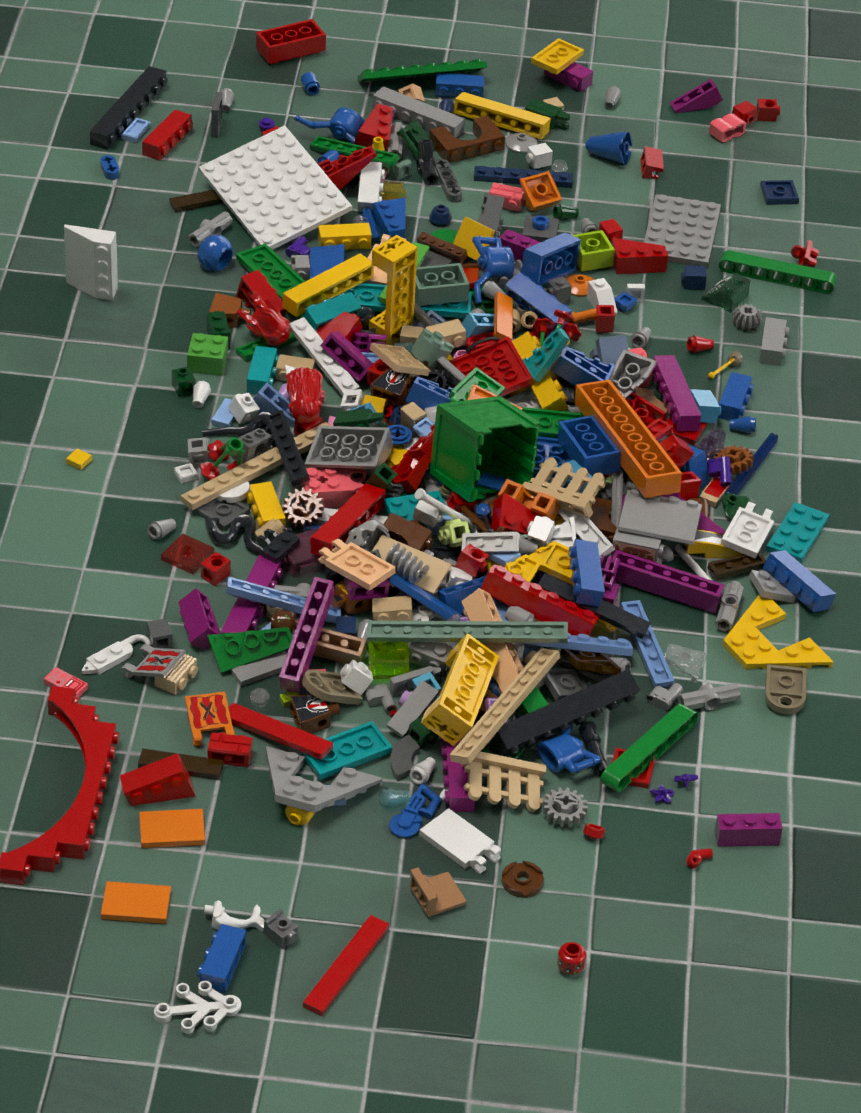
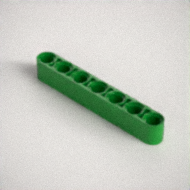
[719,250,837,294]
[600,704,698,792]

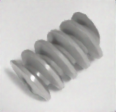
[385,543,429,584]

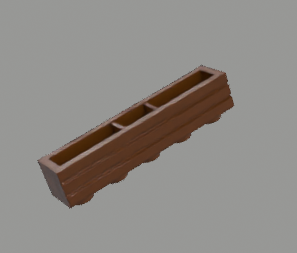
[417,232,468,264]

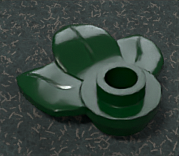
[722,493,756,521]

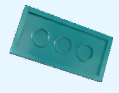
[766,502,829,563]
[301,721,393,780]

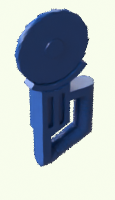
[389,784,442,838]

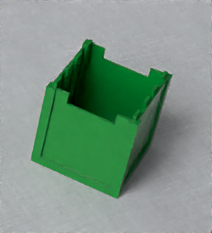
[430,396,541,502]

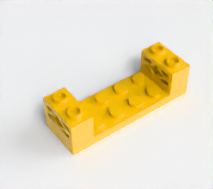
[369,235,418,345]
[421,633,499,746]

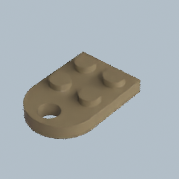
[765,664,807,714]
[302,670,363,705]

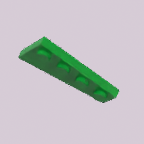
[207,627,293,673]

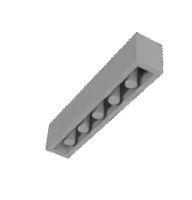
[372,86,465,138]

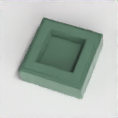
[394,159,411,181]

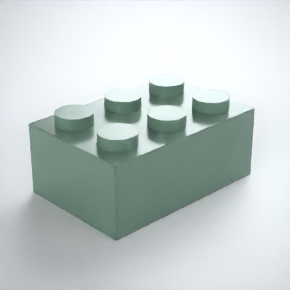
[415,263,469,306]

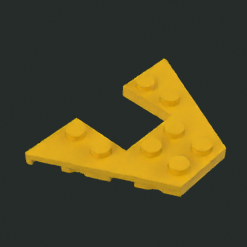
[504,541,598,626]
[723,594,833,669]

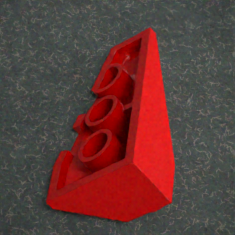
[318,146,377,191]

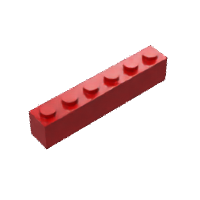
[309,483,386,557]
[481,564,599,636]

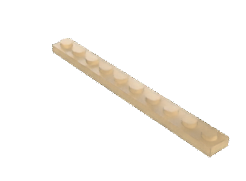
[180,422,331,510]
[450,648,560,765]

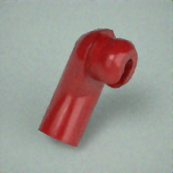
[686,848,713,868]

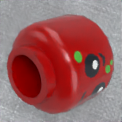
[557,942,586,975]

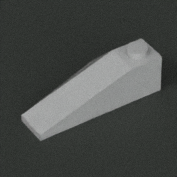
[609,350,657,398]

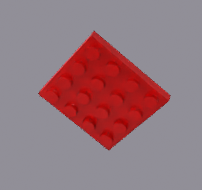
[449,336,534,397]

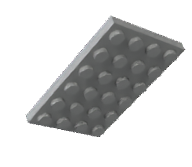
[644,194,721,268]

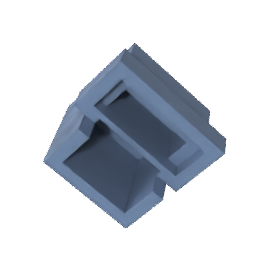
[589,335,629,365]

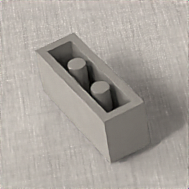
[759,317,789,366]

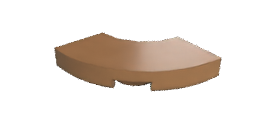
[635,387,667,420]

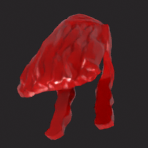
[236,292,291,346]
[285,367,323,424]

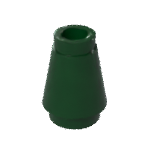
[553,204,579,220]

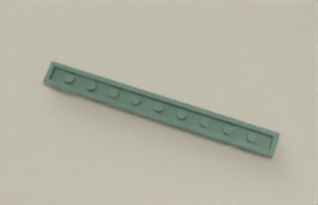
[367,621,568,643]

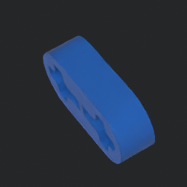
[100,155,119,180]

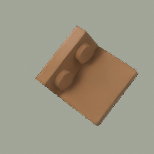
[409,868,466,917]

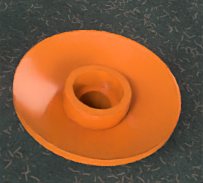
[565,274,594,297]

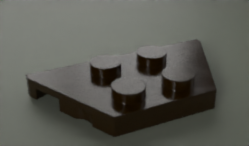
[560,648,622,675]

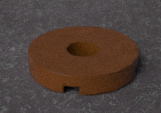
[501,861,544,898]

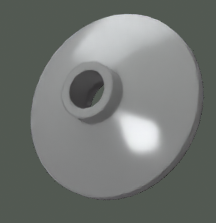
[505,133,537,153]

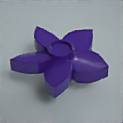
[674,774,698,787]
[649,784,674,804]

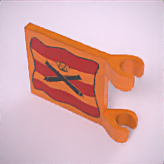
[185,692,235,746]

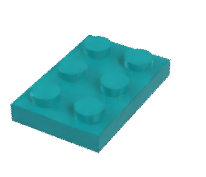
[384,491,447,525]

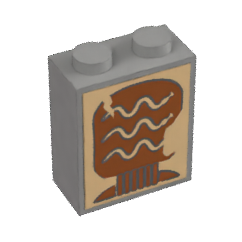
[611,527,664,564]

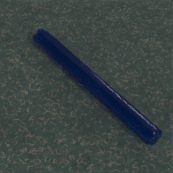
[725,433,778,495]

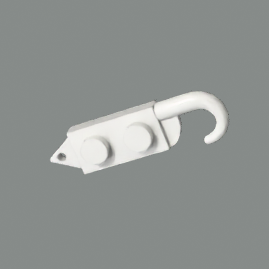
[82,634,151,675]

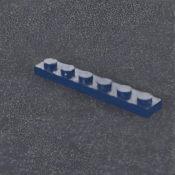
[474,166,573,188]

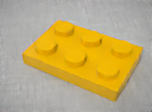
[531,38,584,75]

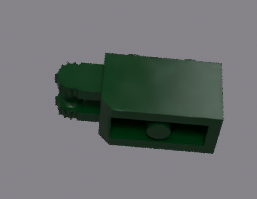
[525,99,570,130]
[333,408,388,428]

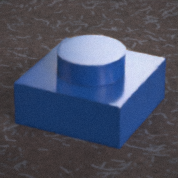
[614,292,637,312]

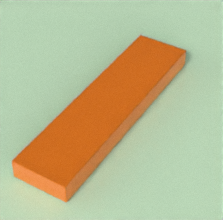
[494,291,513,340]

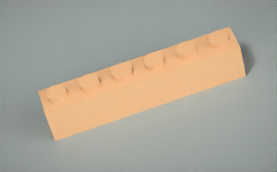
[461,588,524,694]

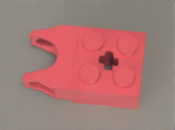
[301,467,366,508]

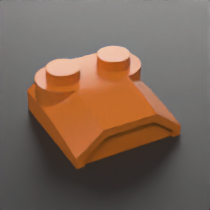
[520,170,562,211]

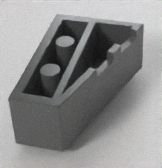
[478,193,505,246]

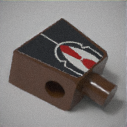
[370,369,411,407]
[290,694,340,734]

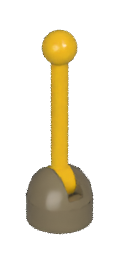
[708,351,743,379]

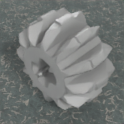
[732,303,762,331]

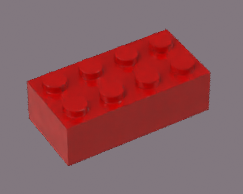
[256,19,326,64]

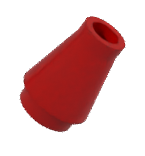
[687,335,714,353]

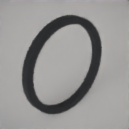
[465,336,499,354]

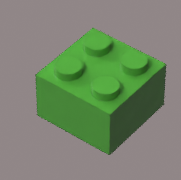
[187,333,228,376]

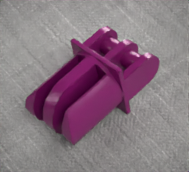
[354,332,387,353]
[600,555,621,590]

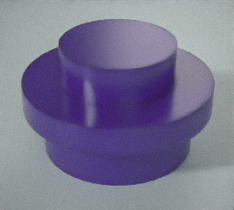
[259,118,275,131]

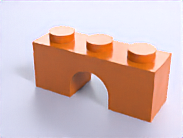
[498,479,560,521]

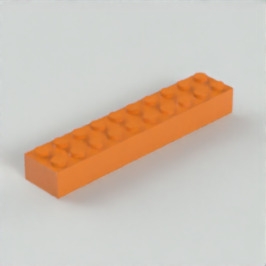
[575,380,682,498]

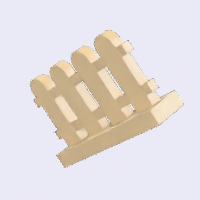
[523,458,605,518]
[461,752,546,812]

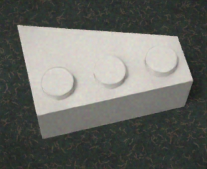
[358,162,385,213]

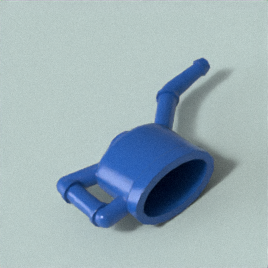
[294,107,365,144]
[472,236,514,305]
[537,725,601,773]

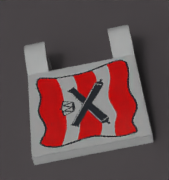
[121,644,186,678]

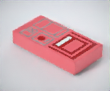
[44,667,88,698]

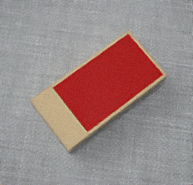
[699,477,732,507]

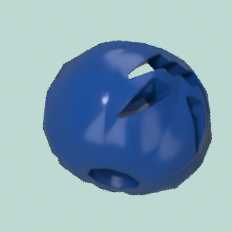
[197,234,233,272]

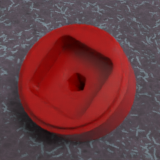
[583,823,605,840]

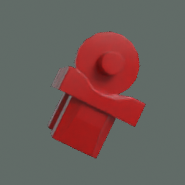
[791,240,819,268]

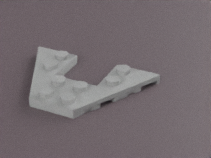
[265,746,383,813]

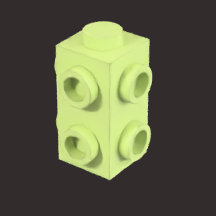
[437,518,470,547]

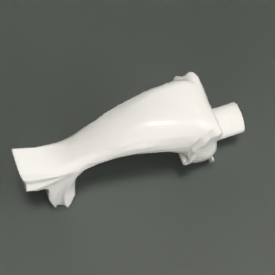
[204,900,264,932]

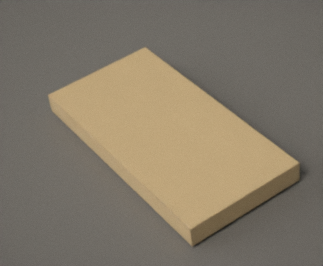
[370,343,429,376]
[372,535,451,596]

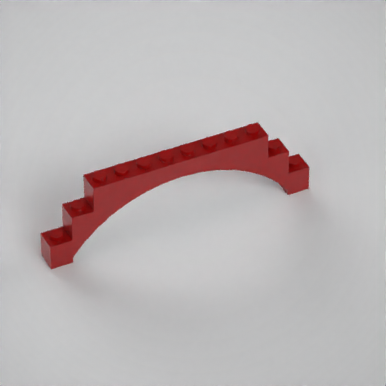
[0,686,120,885]

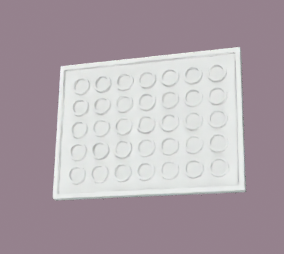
[199,125,353,250]

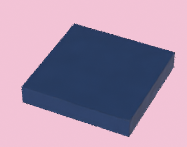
[760,180,799,205]

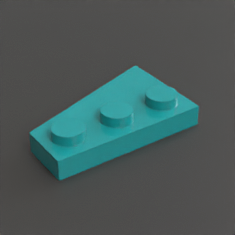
[523,328,570,382]

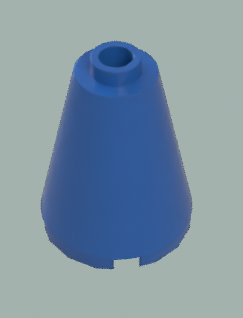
[585,131,632,164]

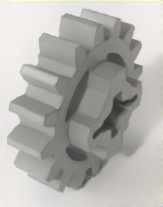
[542,787,588,827]

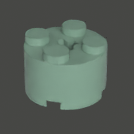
[411,329,454,369]

